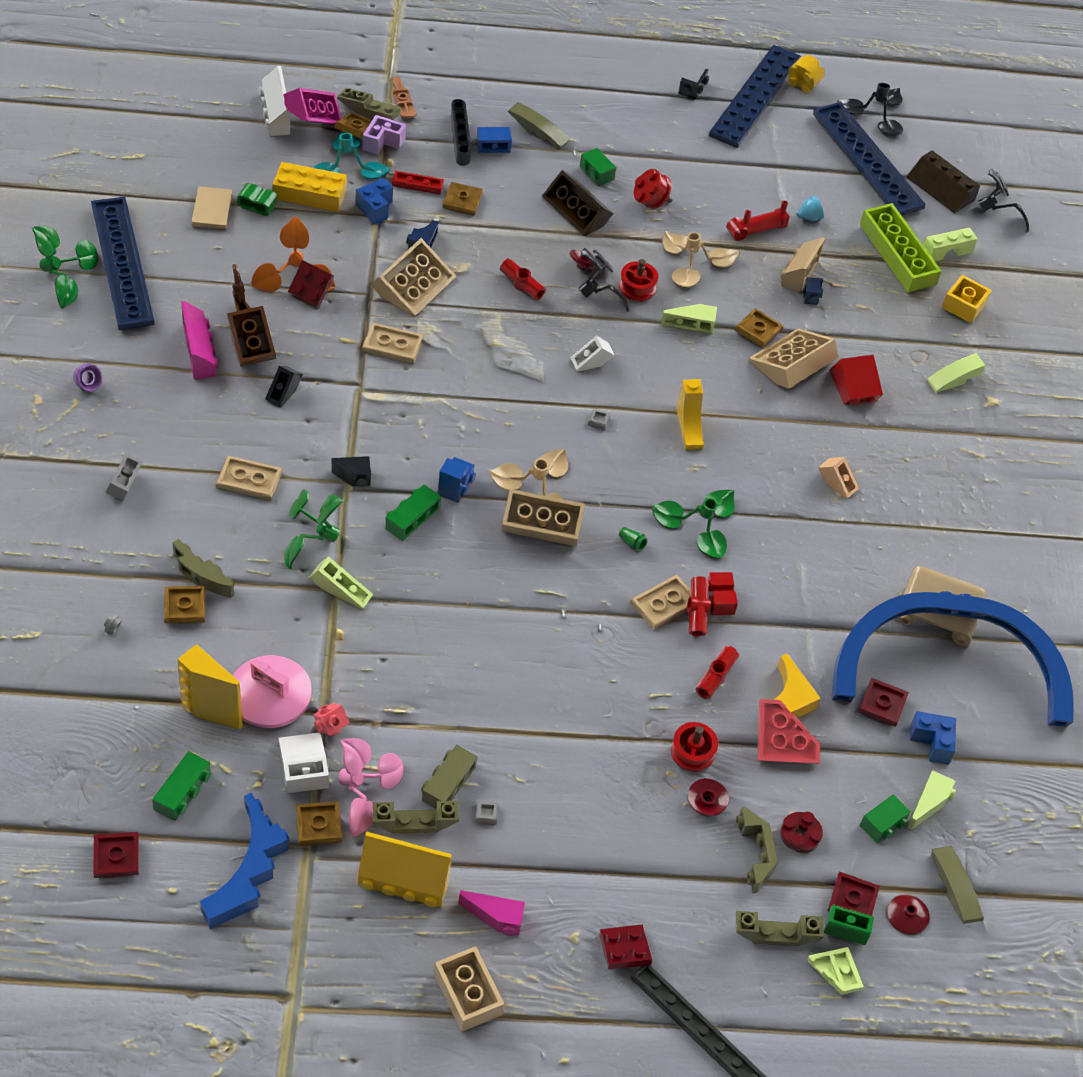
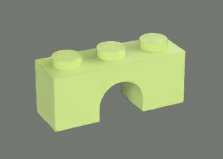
[923,227,977,261]

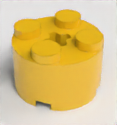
[788,55,825,93]

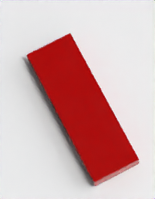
[392,171,444,195]

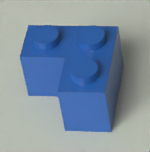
[355,178,393,225]
[438,457,476,502]
[910,711,956,764]

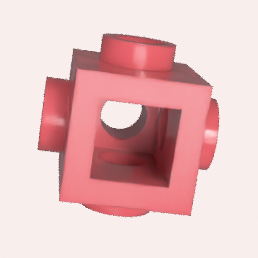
[313,703,350,736]

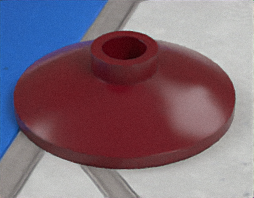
[569,250,599,271]
[687,778,729,816]
[887,895,930,935]

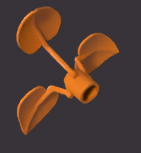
[251,216,336,292]

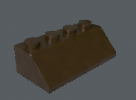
[906,150,980,214]
[542,170,614,236]

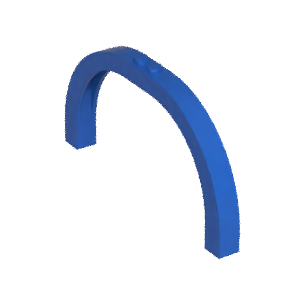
[832,591,1074,727]

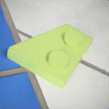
[807,947,864,995]

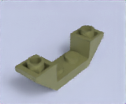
[372,801,459,833]
[736,807,778,893]
[736,911,824,946]

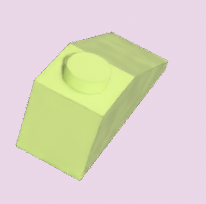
[661,304,717,334]
[309,556,373,609]
[908,770,956,830]

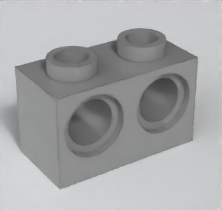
[105,453,143,501]

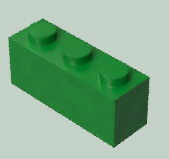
[385,484,441,541]
[152,751,212,821]

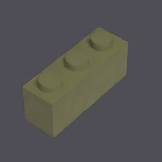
[421,744,478,808]

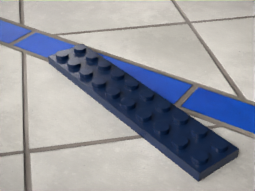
[709,45,801,148]
[813,102,926,216]
[91,196,155,330]

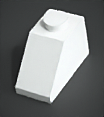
[570,336,615,372]

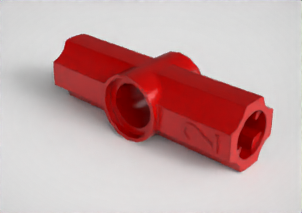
[500,258,546,301]
[687,576,711,637]
[695,646,740,699]

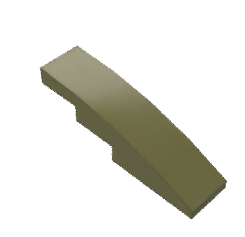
[507,102,570,150]
[931,846,984,924]

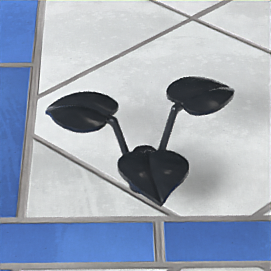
[837,82,903,135]
[978,168,1029,233]
[578,248,629,312]

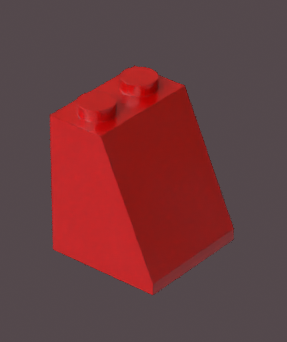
[829,354,883,406]

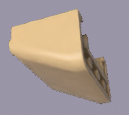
[894,566,987,647]

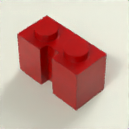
[708,572,738,615]

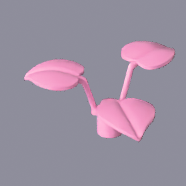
[339,738,404,836]

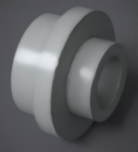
[104,614,122,634]

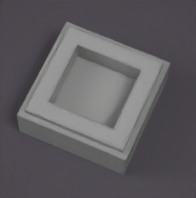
[588,408,611,430]
[475,800,499,824]

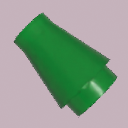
[619,527,648,551]

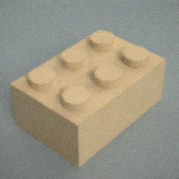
[434,946,504,1032]

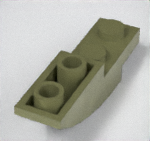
[337,88,401,120]
[172,539,235,597]

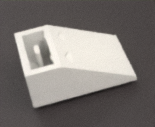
[279,733,329,794]

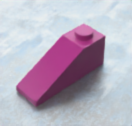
[458,890,525,936]

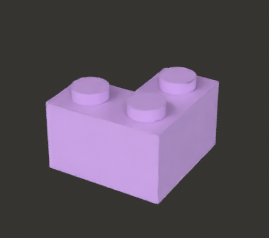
[363,115,406,155]

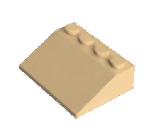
[371,238,456,317]
[749,328,839,388]

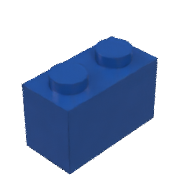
[476,127,512,153]

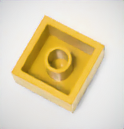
[942,275,992,324]

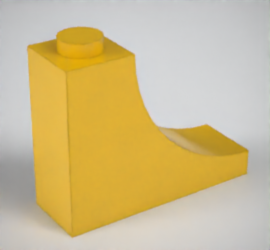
[676,379,704,450]
[774,653,821,718]

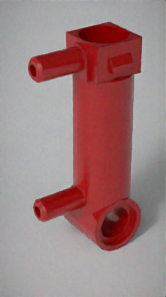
[726,200,790,241]

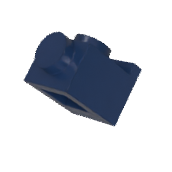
[803,277,823,305]

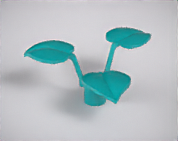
[314,131,390,179]

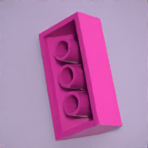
[283,88,341,125]
[181,301,218,379]

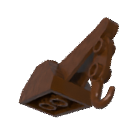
[227,264,276,367]

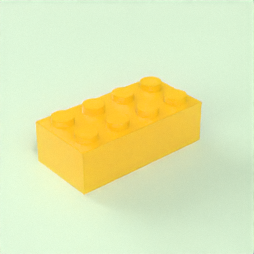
[272,162,347,212]

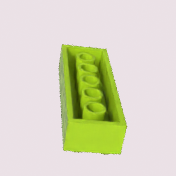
[859,203,942,293]

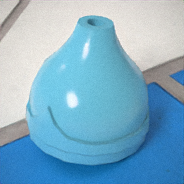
[796,196,824,222]

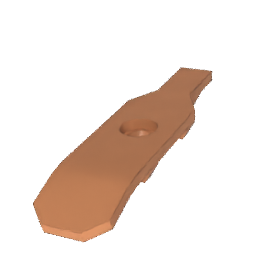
[392,77,417,119]

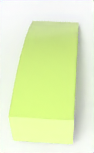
[927,353,986,393]

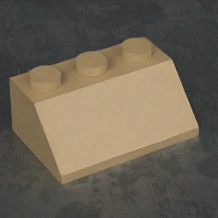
[780,237,825,293]

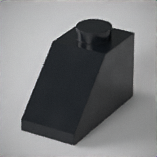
[265,366,303,407]
[331,456,371,487]

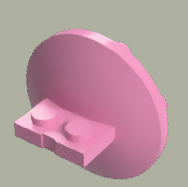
[233,655,312,728]

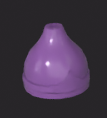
[73,363,103,392]

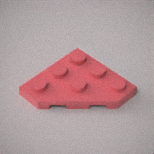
[757,699,820,764]

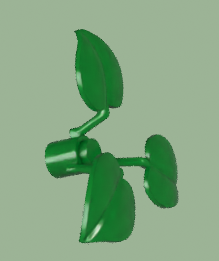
[32,226,98,308]
[284,489,344,570]
[652,490,735,559]

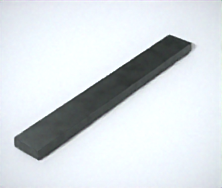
[631,965,767,1077]

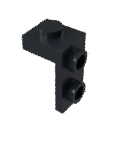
[678,69,710,99]

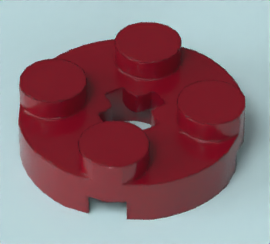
[780,811,823,853]

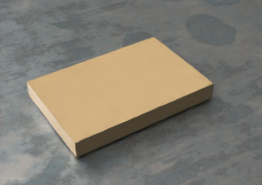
[191,186,233,229]
[362,322,424,364]
[216,456,282,501]
[630,575,690,630]

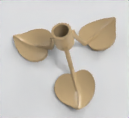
[663,231,740,288]
[490,449,568,499]

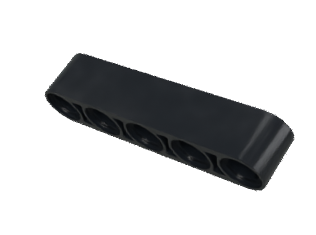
[450,99,471,166]

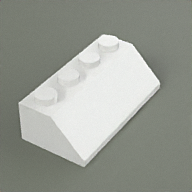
[259,66,290,136]

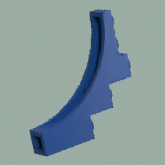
[200,793,290,929]

